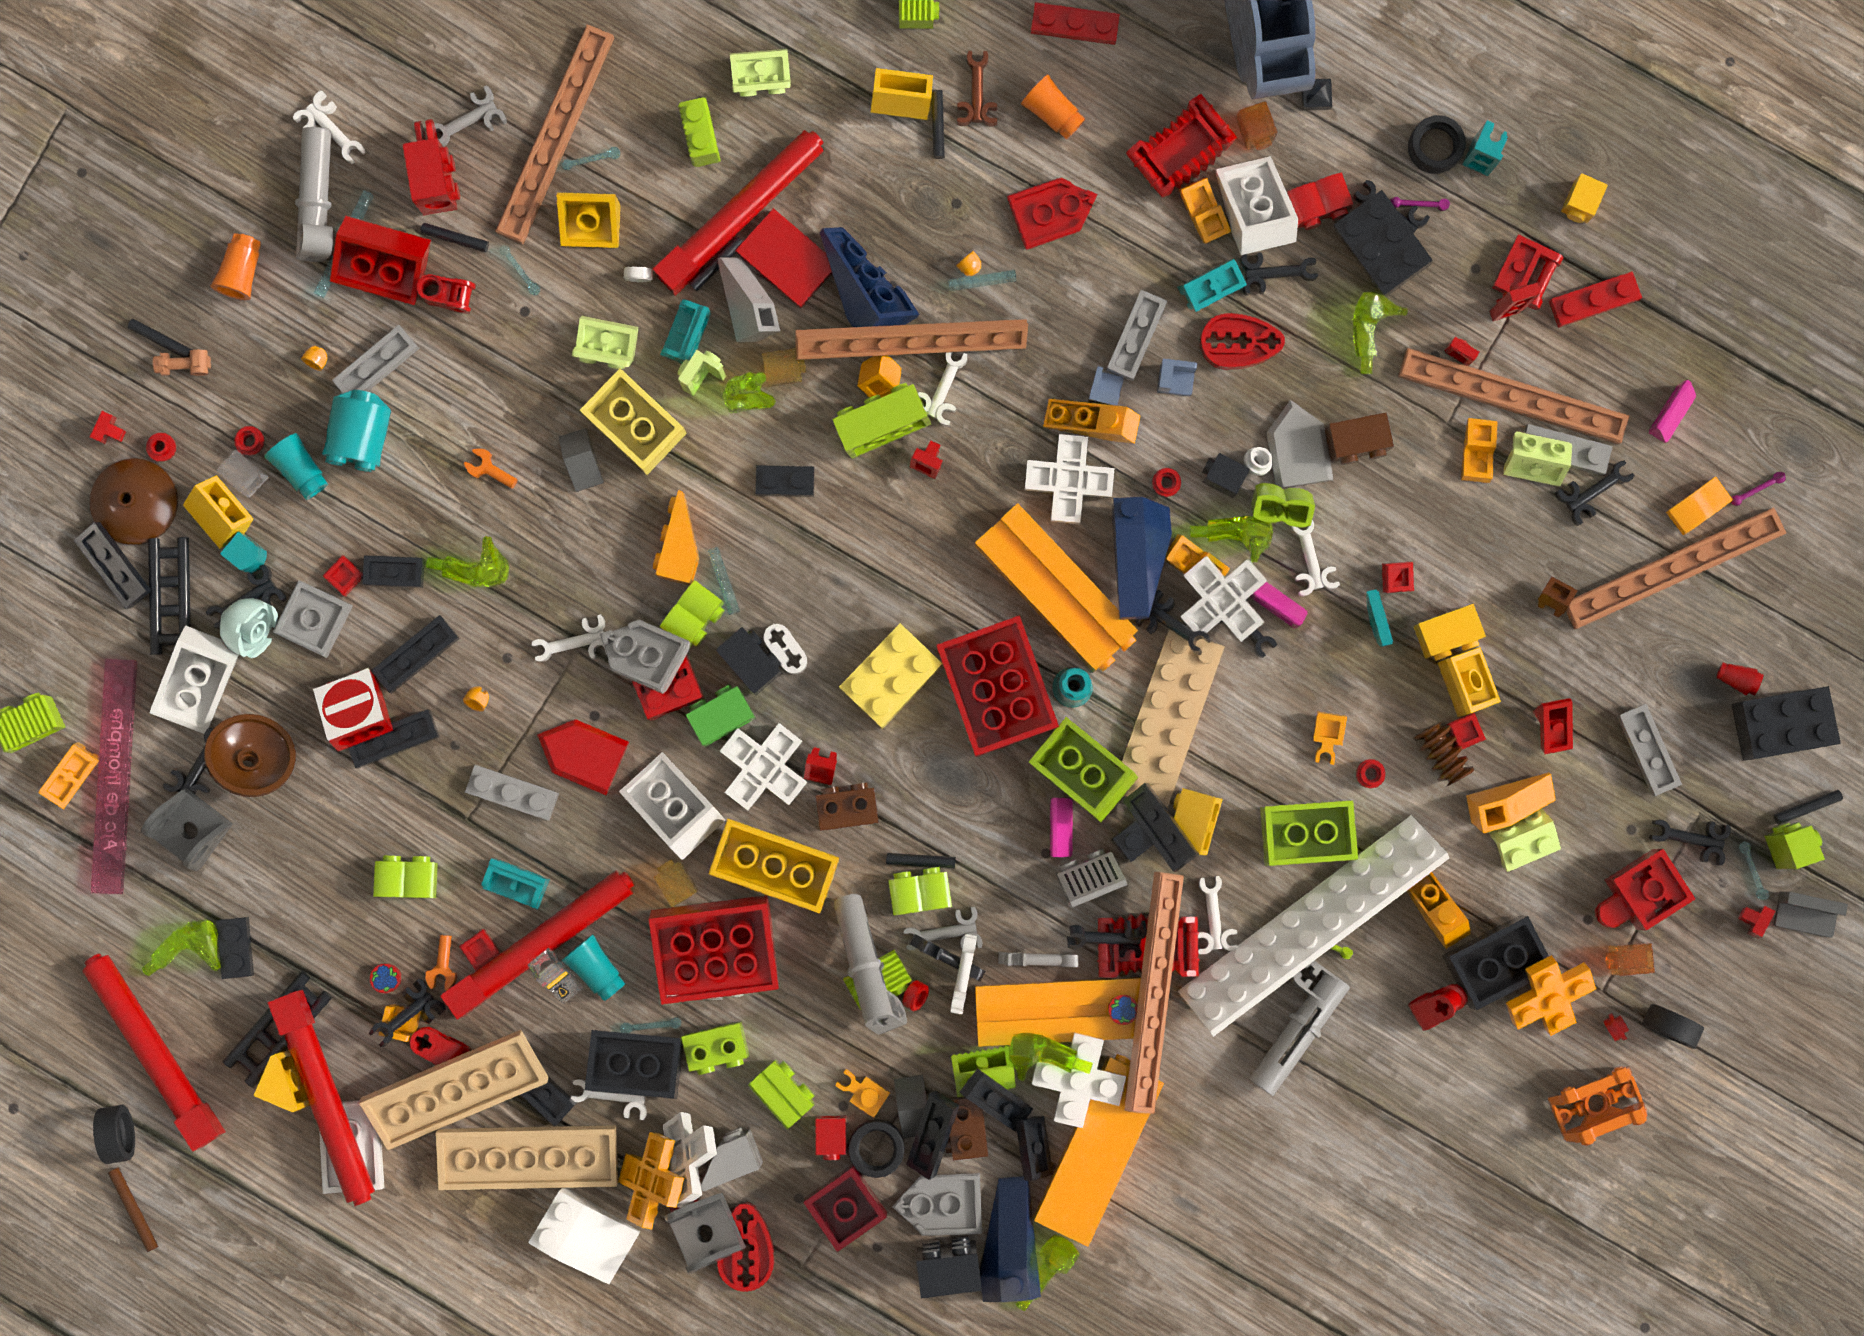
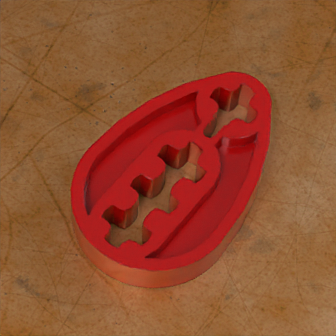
[1200,313,1285,370]
[717,1202,775,1292]

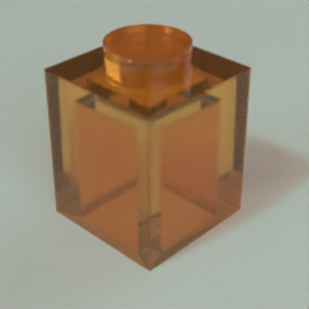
[1235,101,1278,151]
[1606,942,1655,976]

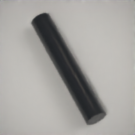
[932,90,945,159]
[421,223,489,253]
[689,236,743,292]
[128,319,193,358]
[1774,789,1843,825]
[886,853,956,869]

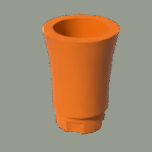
[1021,75,1085,140]
[210,233,261,300]

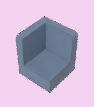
[1157,359,1197,396]
[1087,366,1124,406]

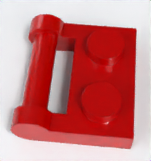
[1492,234,1564,310]

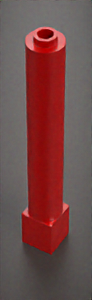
[653,130,824,296]
[440,870,635,1020]
[82,953,226,1152]
[267,990,375,1206]

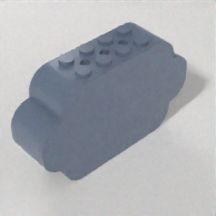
[1224,0,1315,100]

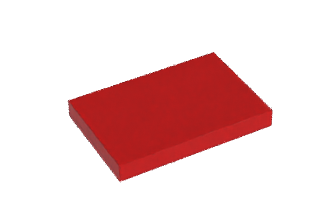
[735,208,832,309]

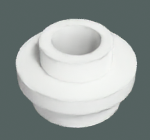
[1243,447,1272,476]

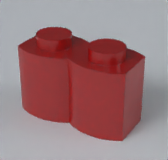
[1287,172,1354,230]

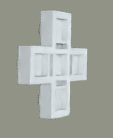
[1025,434,1114,524]
[1181,555,1267,642]
[720,723,808,811]
[1031,1032,1126,1128]
[663,1112,717,1208]

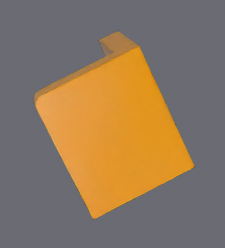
[857,355,902,398]
[378,1004,421,1042]

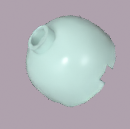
[220,598,278,658]

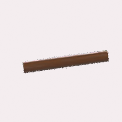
[108,1167,159,1253]

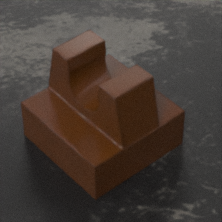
[1538,577,1578,618]

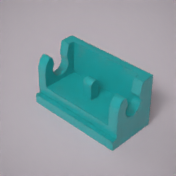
[1462,120,1507,176]
[1177,259,1247,312]
[660,299,711,364]
[481,858,550,909]

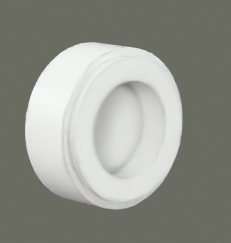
[624,267,653,282]

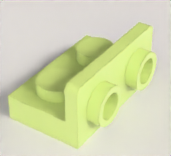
[1503,432,1572,486]

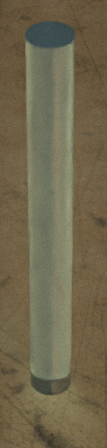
[314,190,374,298]

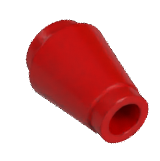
[1716,662,1764,696]

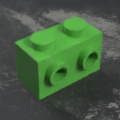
[686,685,756,747]

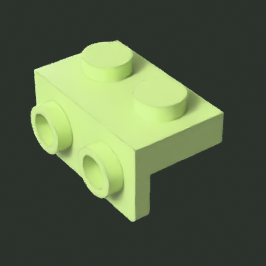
[730,49,791,97]
[572,316,639,369]
[677,350,726,396]
[1489,808,1561,872]

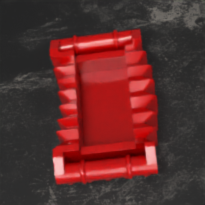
[1125,94,1238,198]
[1097,912,1200,978]

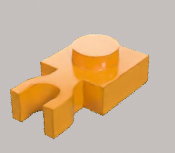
[1313,711,1347,765]
[835,1069,890,1118]

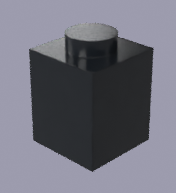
[1202,453,1250,498]
[1110,821,1154,862]

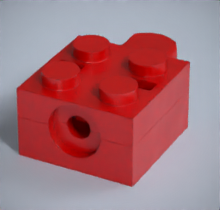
[403,119,460,216]
[632,655,705,721]
[1595,849,1696,931]

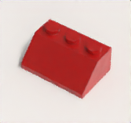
[330,216,431,305]

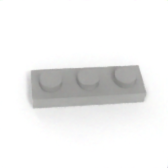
[1106,290,1167,382]
[332,325,420,393]
[1524,424,1613,476]
[1617,704,1682,796]
[465,765,559,821]

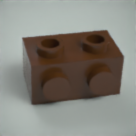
[1325,412,1394,465]
[815,783,879,831]
[946,1097,989,1161]

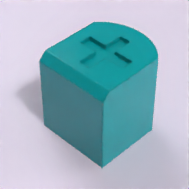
[220,531,267,573]

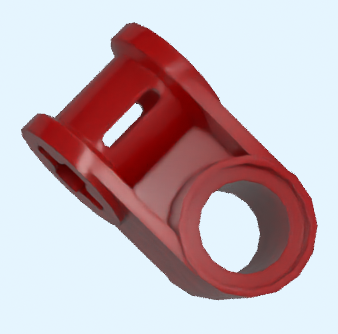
[417,274,476,314]
[1408,984,1468,1031]
[410,1027,470,1066]

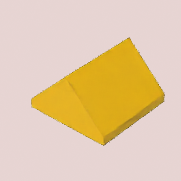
[556,192,620,248]
[1438,647,1501,717]
[254,1050,310,1112]

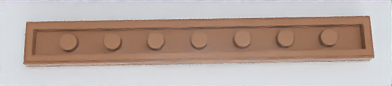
[495,24,614,244]
[795,319,1028,360]
[1398,348,1629,445]
[1566,507,1786,630]
[1125,872,1184,1114]

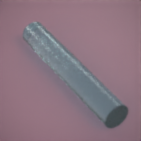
[948,270,1017,291]
[707,547,740,615]

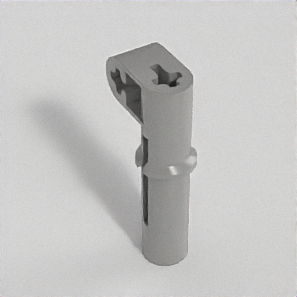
[295,127,333,262]
[833,894,907,1035]
[1249,961,1350,1096]

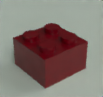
[803,1164,887,1252]

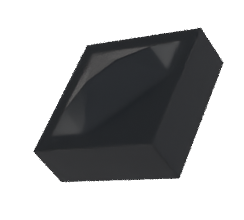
[1302,78,1333,110]

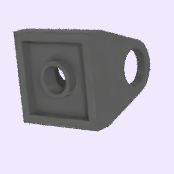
[141,788,233,871]
[664,1193,746,1274]

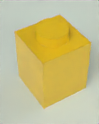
[1561,173,1608,223]

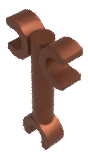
[957,51,997,126]

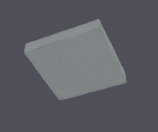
[273,580,353,658]

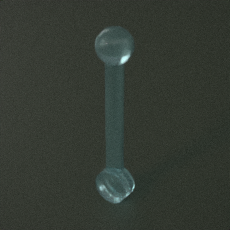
[562,147,621,170]
[499,245,540,295]
[1739,842,1769,900]
[620,1017,682,1033]

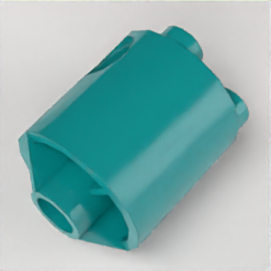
[322,389,392,472]

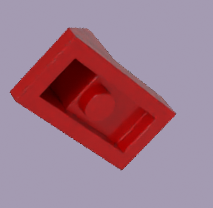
[1534,698,1573,755]

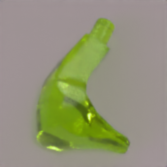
[1353,291,1408,374]
[723,372,776,414]
[1190,515,1273,563]
[426,536,509,587]
[142,920,221,976]
[1009,1032,1093,1081]
[1016,1234,1080,1311]

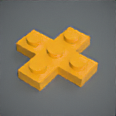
[1506,955,1596,1036]
[618,1132,684,1229]

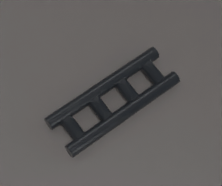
[148,537,191,655]
[222,971,333,1088]

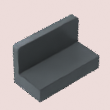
[1774,891,1848,938]

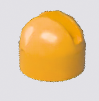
[956,251,981,276]
[301,346,328,371]
[463,686,489,712]

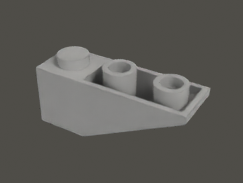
[718,257,780,342]

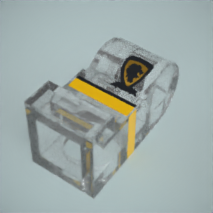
[528,948,583,1004]

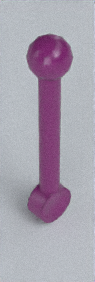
[1390,197,1450,211]
[1731,472,1786,506]

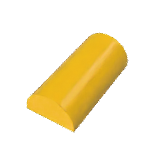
[708,818,840,913]

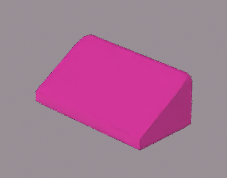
[1648,380,1696,443]
[1249,582,1307,629]
[1050,798,1073,857]

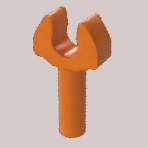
[464,449,518,489]
[425,935,457,991]

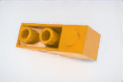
[1043,399,1140,444]
[653,490,700,586]
[1466,772,1555,833]
[1407,872,1471,949]

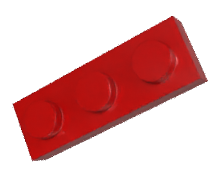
[1031,2,1120,45]
[1549,271,1642,328]
[1489,281,1541,322]

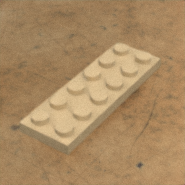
[1121,629,1225,808]
[359,1030,548,1150]
[436,1125,618,1190]

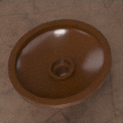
[89,458,178,545]
[204,714,296,797]

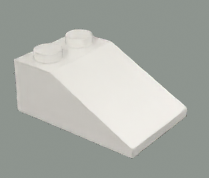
[1216,156,1298,255]
[149,626,239,734]
[619,752,725,860]
[528,1188,640,1284]

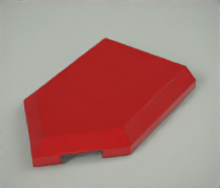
[1007,177,1098,250]
[537,719,629,796]

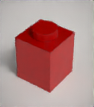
[816,1115,847,1160]

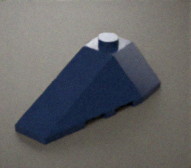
[820,227,920,327]
[1111,497,1172,620]
[980,1176,1041,1302]

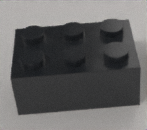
[1334,190,1433,298]
[1731,686,1841,761]
[1442,915,1549,1010]
[585,1030,683,1099]
[916,1236,982,1299]

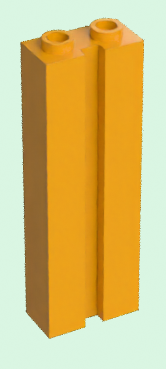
[975,503,1138,673]
[975,977,1141,1047]
[1033,1054,1164,1247]

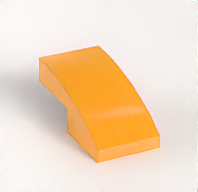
[1178,178,1231,244]
[1461,418,1497,483]
[1666,477,1733,535]
[1165,534,1230,576]

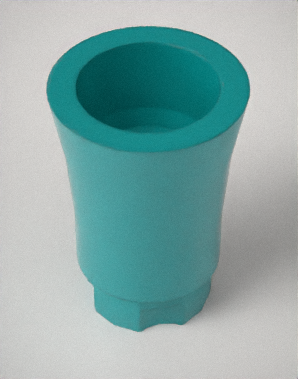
[264,433,328,500]
[1052,667,1093,708]
[561,934,625,1001]

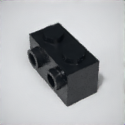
[716,627,782,696]

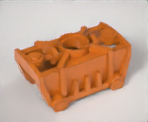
[1548,1066,1647,1146]

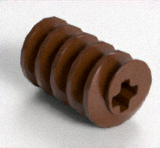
[1413,721,1474,787]

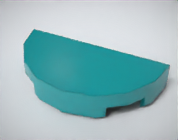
[1366,589,1393,647]

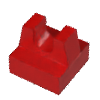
[90,411,126,444]
[909,440,943,479]
[803,747,837,786]
[1738,906,1776,939]

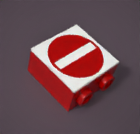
[313,668,393,752]

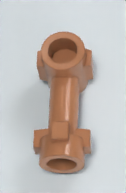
[153,349,211,376]

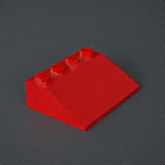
[936,615,1059,757]
[648,895,779,1005]

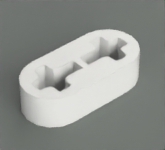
[764,624,807,674]

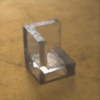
[217,450,269,498]

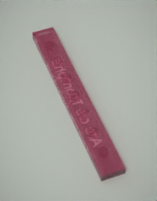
[91,659,137,894]

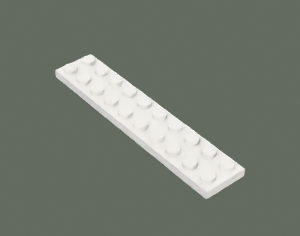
[1178,815,1449,1037]

